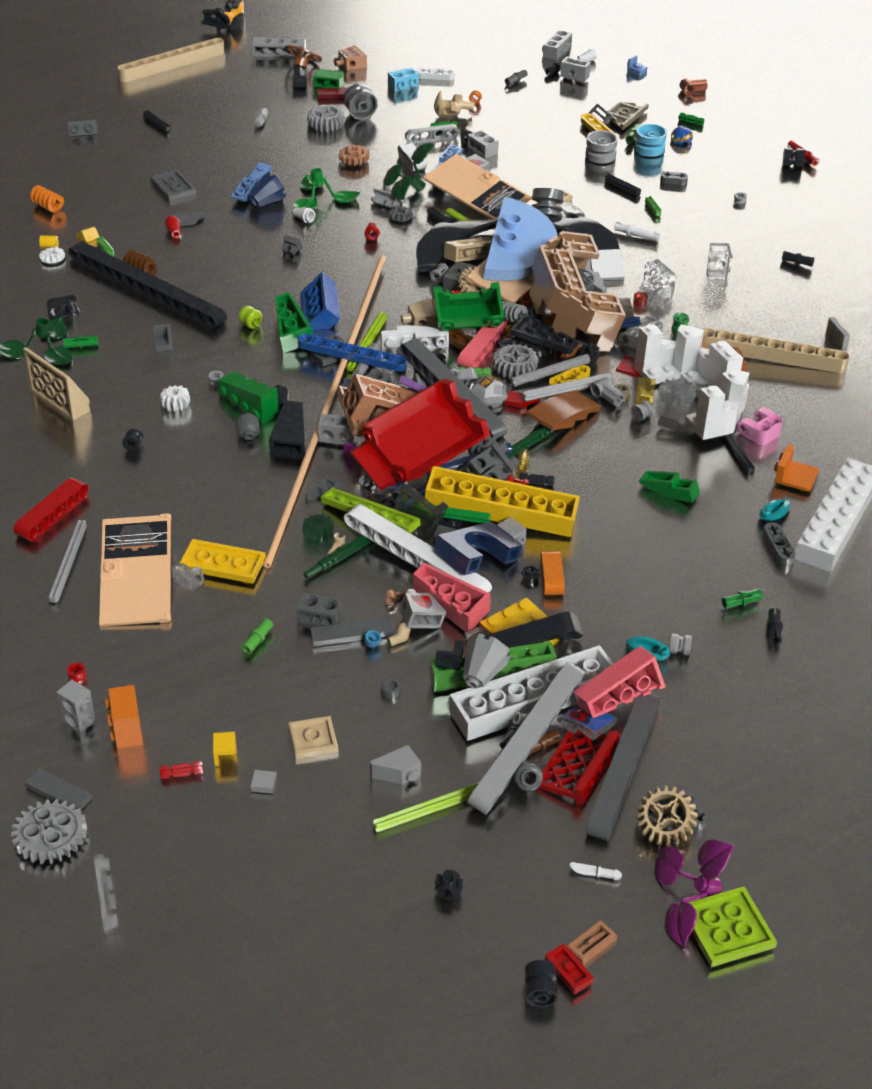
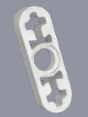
[417,67,455,81]

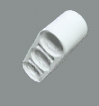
[397,143,427,172]

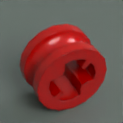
[67,662,87,683]

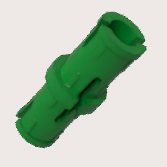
[63,335,98,349]
[721,588,763,609]

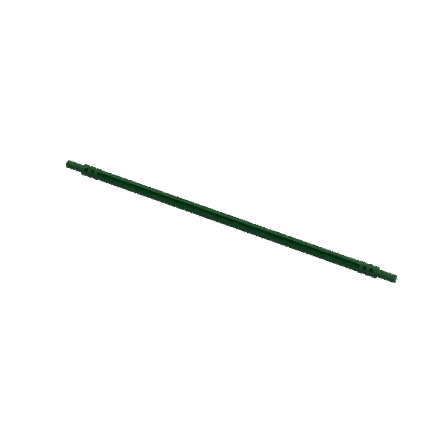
[303,426,554,579]

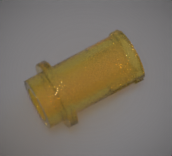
[517,449,530,471]

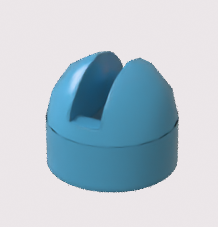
[364,630,381,648]

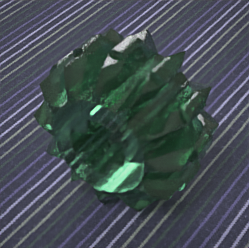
[302,513,334,543]

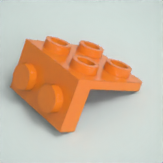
[774,445,819,492]

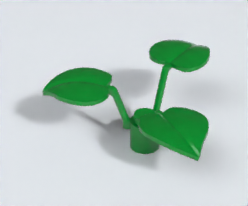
[293,168,360,209]

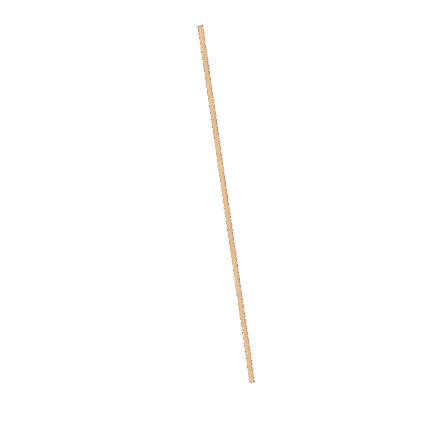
[263,255,386,568]

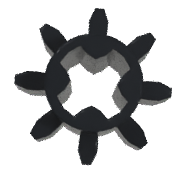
[579,342,601,364]
[434,870,463,899]

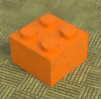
[105,685,143,749]

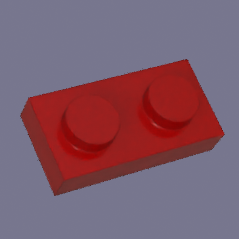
[544,943,594,995]

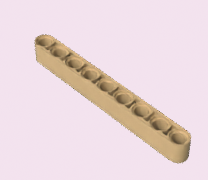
[118,38,224,82]
[702,328,850,373]

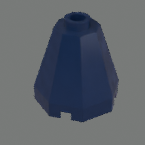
[248,171,287,208]

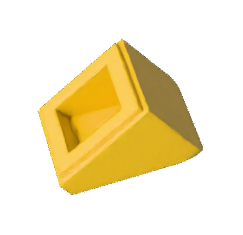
[76,227,99,243]

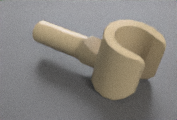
[327,533,345,556]

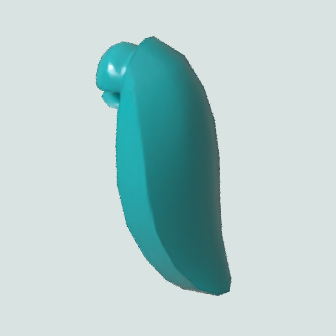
[759,499,790,522]
[626,636,670,661]

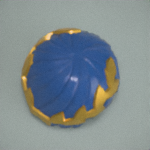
[671,126,693,145]

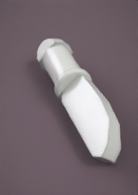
[570,862,622,880]

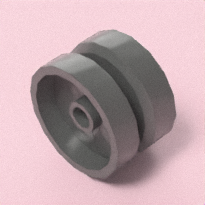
[343,83,378,120]

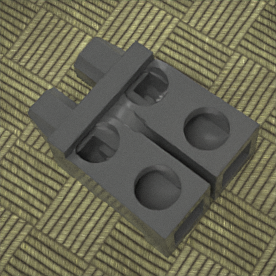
[463,442,519,480]

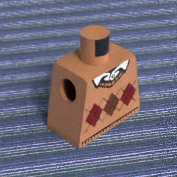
[334,45,367,70]

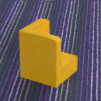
[213,732,237,766]

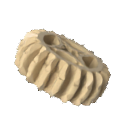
[636,785,698,847]

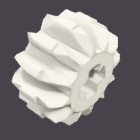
[160,385,190,412]

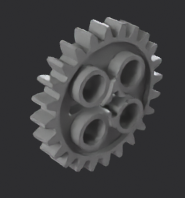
[11,799,87,864]

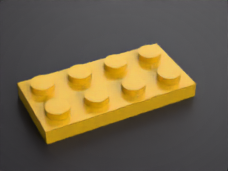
[179,539,266,584]

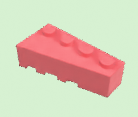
[413,562,491,634]
[573,646,666,718]

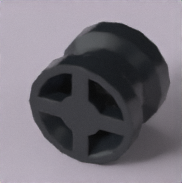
[122,429,144,452]

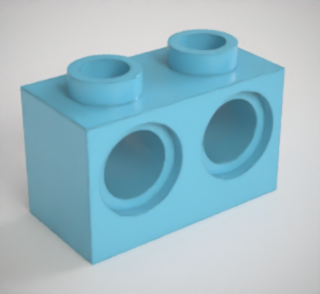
[388,67,419,91]

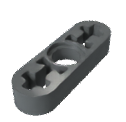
[763,523,795,566]

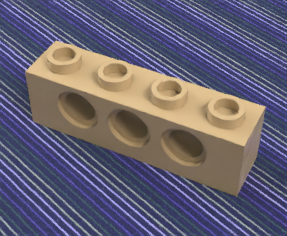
[444,236,493,262]

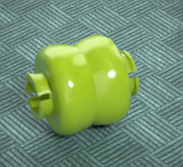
[238,306,262,329]

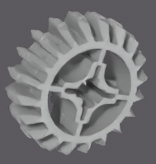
[307,105,345,132]
[492,344,538,379]

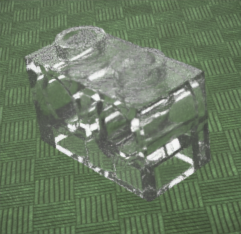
[644,259,676,294]

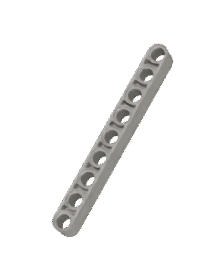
[467,661,586,815]

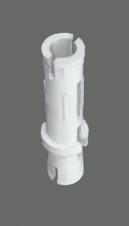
[614,221,660,242]

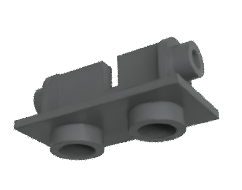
[67,120,98,136]

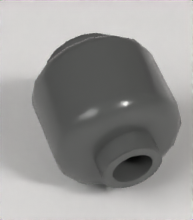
[236,413,260,440]
[513,761,543,791]

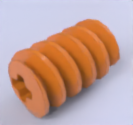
[30,185,64,213]

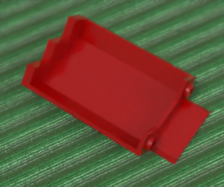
[350,378,490,491]

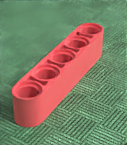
[457,321,507,369]

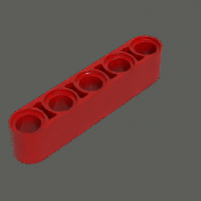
[13,478,89,541]

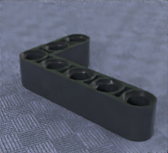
[484,611,583,648]

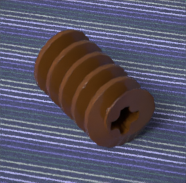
[123,249,157,276]

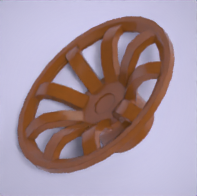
[284,45,323,69]

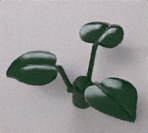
[383,143,434,200]
[0,316,72,365]

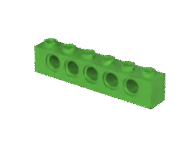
[430,641,556,692]

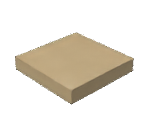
[288,716,338,759]

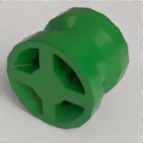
[672,313,689,332]

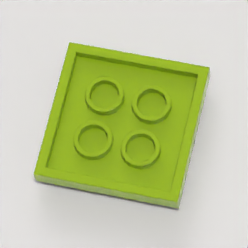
[688,886,777,967]

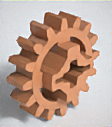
[339,144,370,166]

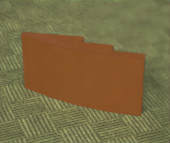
[526,390,601,430]

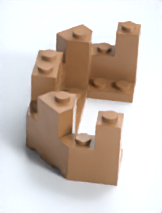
[529,231,626,352]

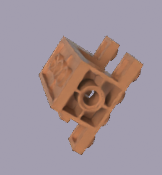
[336,374,418,437]

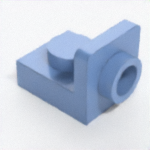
[627,55,648,76]

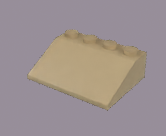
[23,347,90,421]

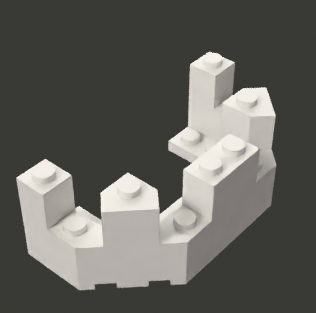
[634,324,749,440]

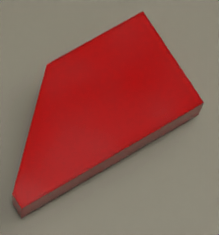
[504,390,540,409]

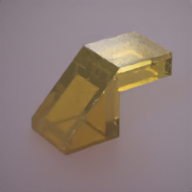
[635,377,656,406]

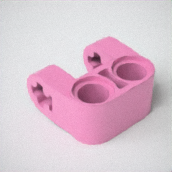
[737,407,783,445]

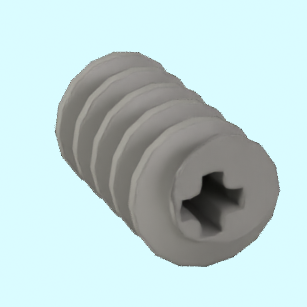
[502,301,528,324]

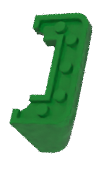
[431,282,505,331]

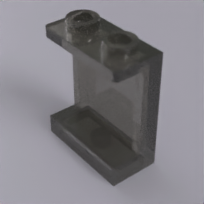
[394,478,449,538]

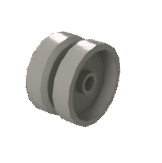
[585,130,618,164]

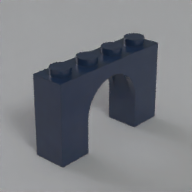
[433,522,523,575]

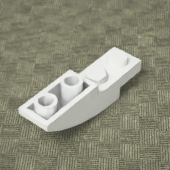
[381,326,449,349]

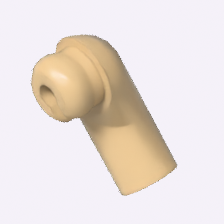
[387,622,410,647]

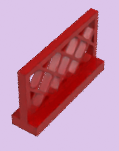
[538,726,619,807]

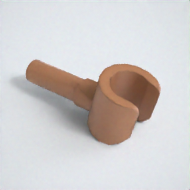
[385,590,407,606]

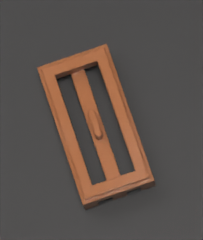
[566,920,617,965]

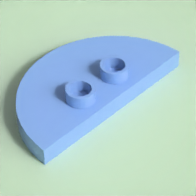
[483,197,557,281]

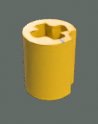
[39,235,59,249]

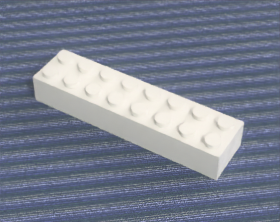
[794,458,872,572]
[449,645,613,741]

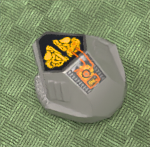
[470,374,507,408]

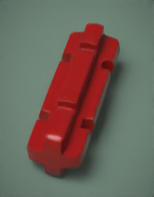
[160,761,203,779]

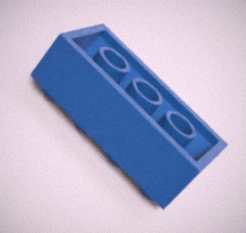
[300,272,340,330]

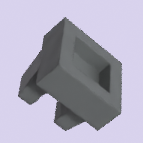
[282,235,303,255]

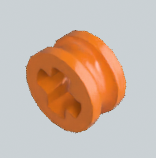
[469,90,482,104]

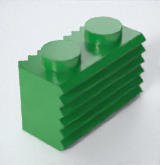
[313,69,344,88]

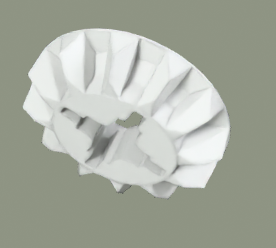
[39,247,65,264]

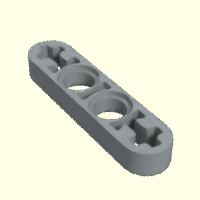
[404,124,459,144]

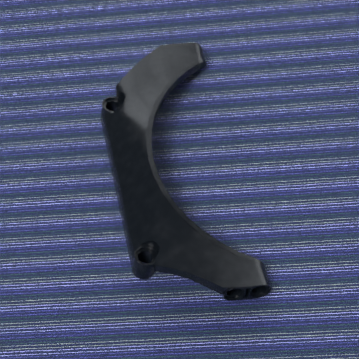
[416,213,620,273]

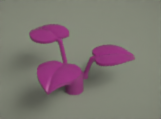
[655,839,734,946]

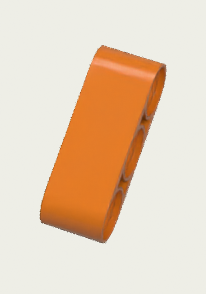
[540,551,565,595]

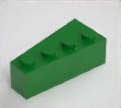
[275,292,313,353]
[218,371,279,425]

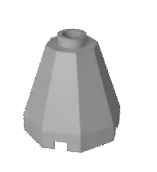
[463,633,511,688]

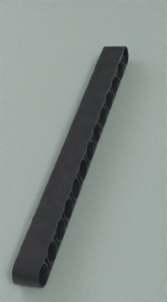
[68,241,227,328]

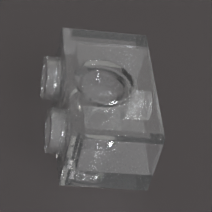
[707,243,733,279]

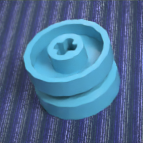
[634,123,667,157]

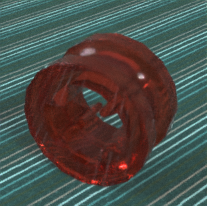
[633,292,648,306]

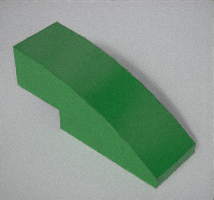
[639,470,700,502]

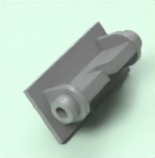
[371,188,403,209]

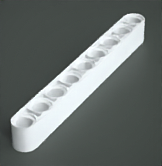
[344,504,492,593]

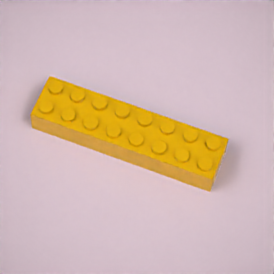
[424,466,580,537]

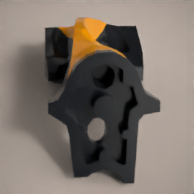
[201,0,245,32]

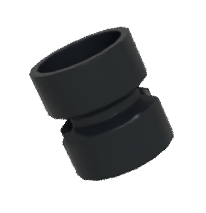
[782,147,805,168]
[525,960,558,1007]

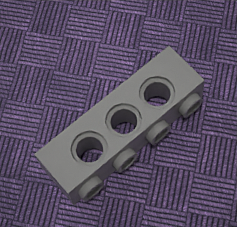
[252,37,306,58]

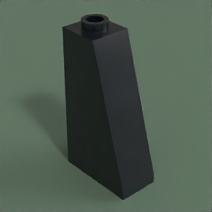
[269,400,305,457]

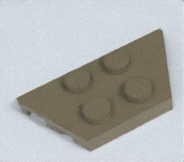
[605,101,649,130]

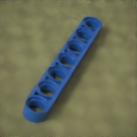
[298,334,407,372]

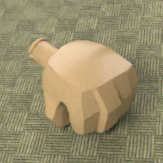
[434,91,475,118]

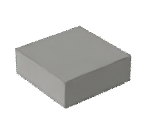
[251,770,277,794]

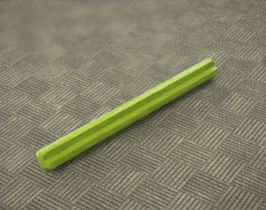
[346,312,387,372]
[372,782,480,832]

